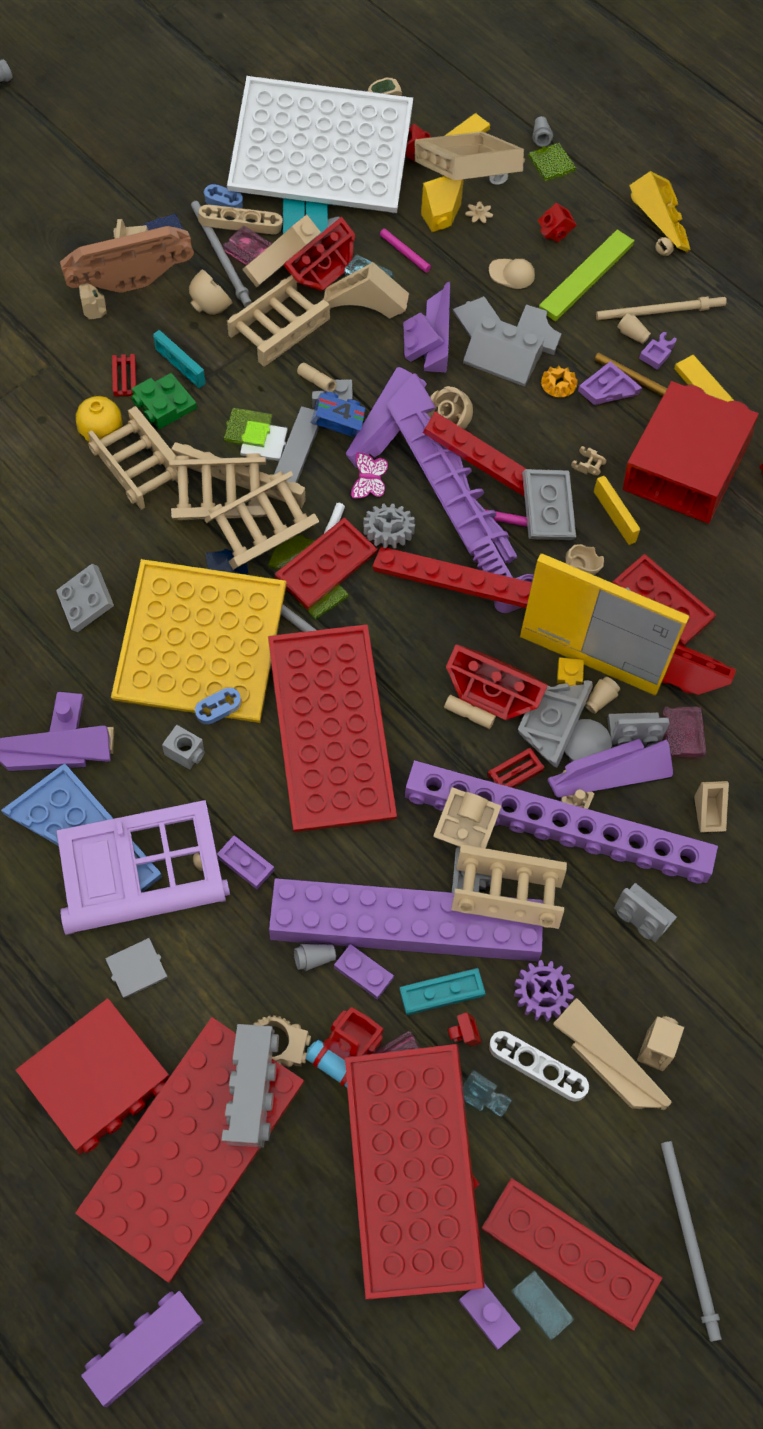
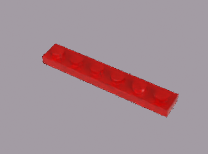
[422,411,526,497]

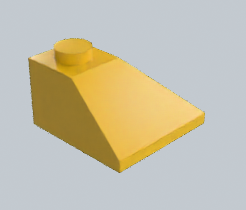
[421,176,464,232]

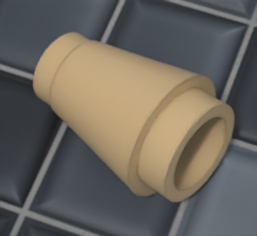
[617,313,651,344]
[585,677,620,714]

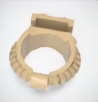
[253,1015,311,1067]

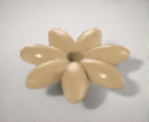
[465,201,493,223]

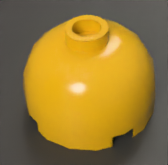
[76,396,123,442]

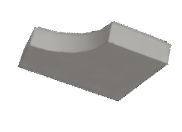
[517,305,561,355]

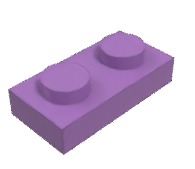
[217,836,274,889]
[334,944,394,1000]

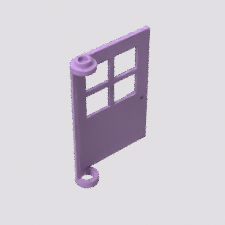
[57,800,230,935]

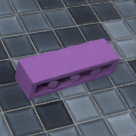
[81,1291,204,1407]

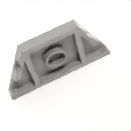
[518,680,593,767]

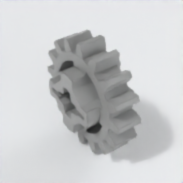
[363,504,415,548]

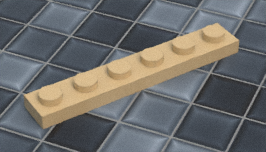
[171,442,305,508]

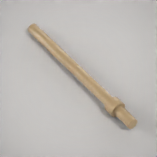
[596,297,726,320]

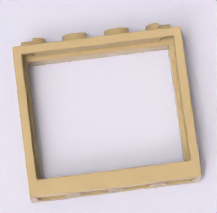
[415,131,525,180]

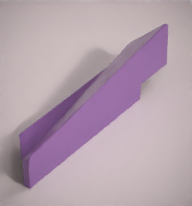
[548,739,673,797]

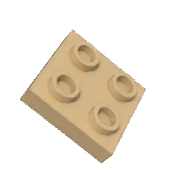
[433,787,501,849]

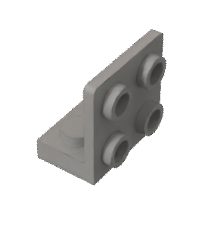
[607,713,670,747]
[614,883,677,943]

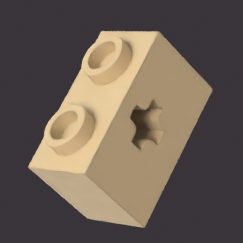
[637,1016,684,1071]

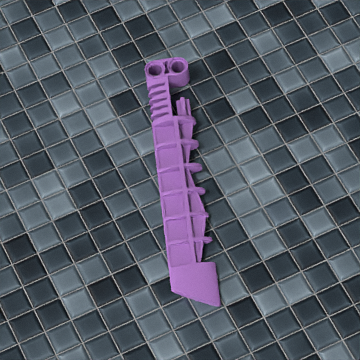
[387,373,534,613]

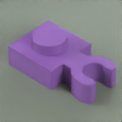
[639,332,677,370]

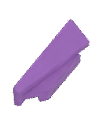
[424,282,450,372]
[346,367,427,468]
[0,726,111,771]

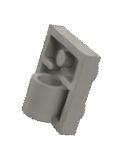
[56,564,114,632]

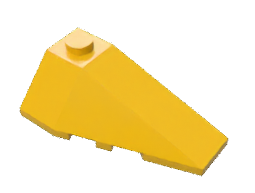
[629,171,691,252]

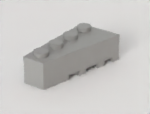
[222,1024,279,1148]

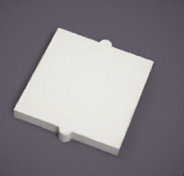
[240,422,287,461]

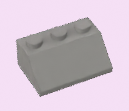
[463,314,545,387]

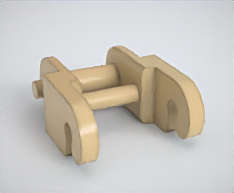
[571,446,606,475]

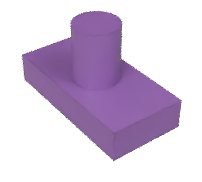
[49,692,84,732]
[459,1283,520,1350]

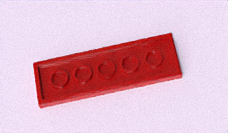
[481,1178,662,1331]

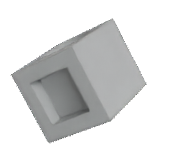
[162,725,205,770]

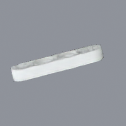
[489,1031,589,1101]

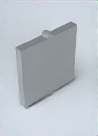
[452,297,501,338]
[105,938,168,999]

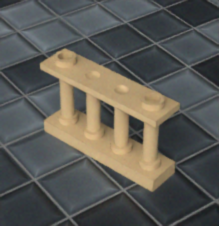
[227,275,330,367]
[88,406,189,510]
[169,453,268,520]
[205,471,319,570]
[451,844,567,929]

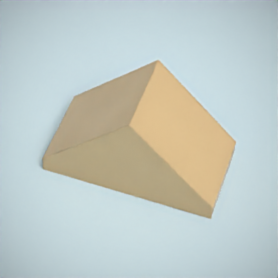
[694,781,729,832]

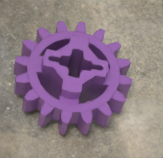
[514,960,574,1021]

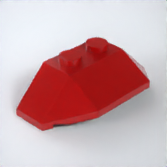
[283,216,355,291]
[446,644,548,720]
[662,644,736,695]

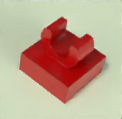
[448,1013,482,1046]

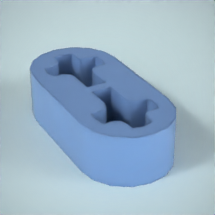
[204,184,243,209]
[195,688,241,725]

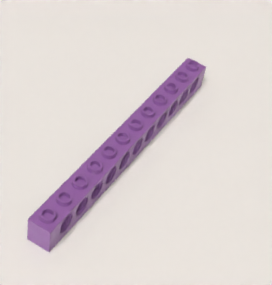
[405,760,718,883]

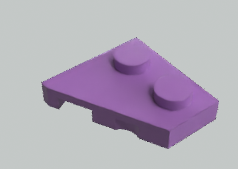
[403,312,444,362]
[578,361,642,405]

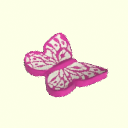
[351,452,388,498]

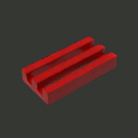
[112,354,136,397]
[487,748,545,788]

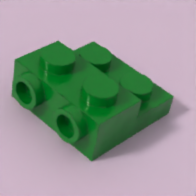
[131,373,197,430]

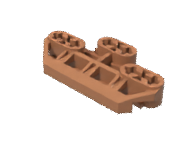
[60,226,194,293]

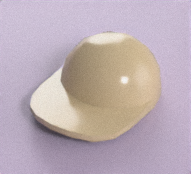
[489,259,535,289]

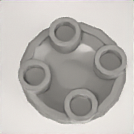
[565,719,612,762]

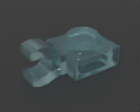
[463,1070,512,1117]

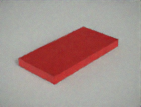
[274,517,378,610]
[612,554,716,646]

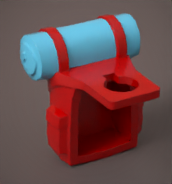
[306,1007,383,1087]

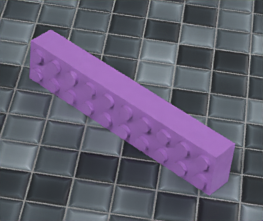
[269,879,543,962]

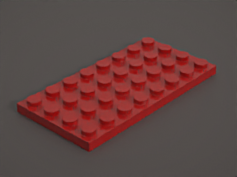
[268,624,397,832]
[75,1017,305,1283]
[345,1044,485,1299]

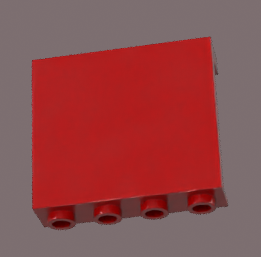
[16,998,169,1155]

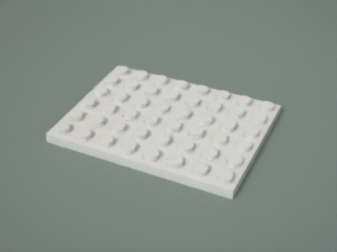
[227,76,413,213]

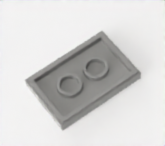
[522,469,576,540]

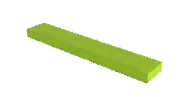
[539,230,634,321]

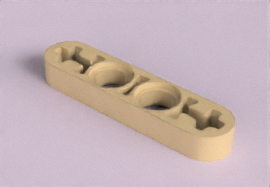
[198,205,283,234]

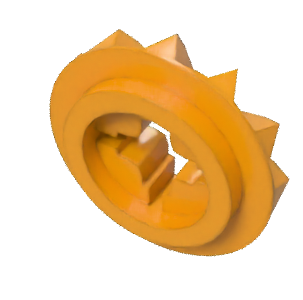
[541,365,578,397]

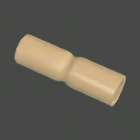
[297,363,337,392]
[444,695,496,729]

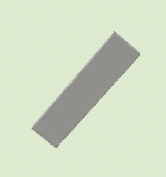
[274,406,319,483]

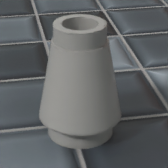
[532,117,553,147]
[294,944,336,971]

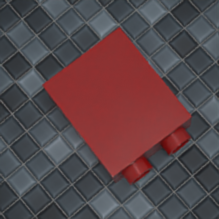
[623,381,759,524]

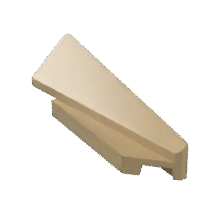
[553,998,672,1110]

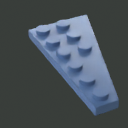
[1,763,162,893]

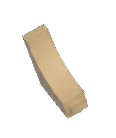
[242,215,321,287]
[324,262,409,319]

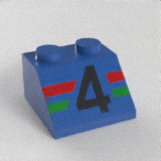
[310,391,365,438]

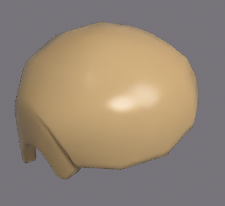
[565,544,604,575]

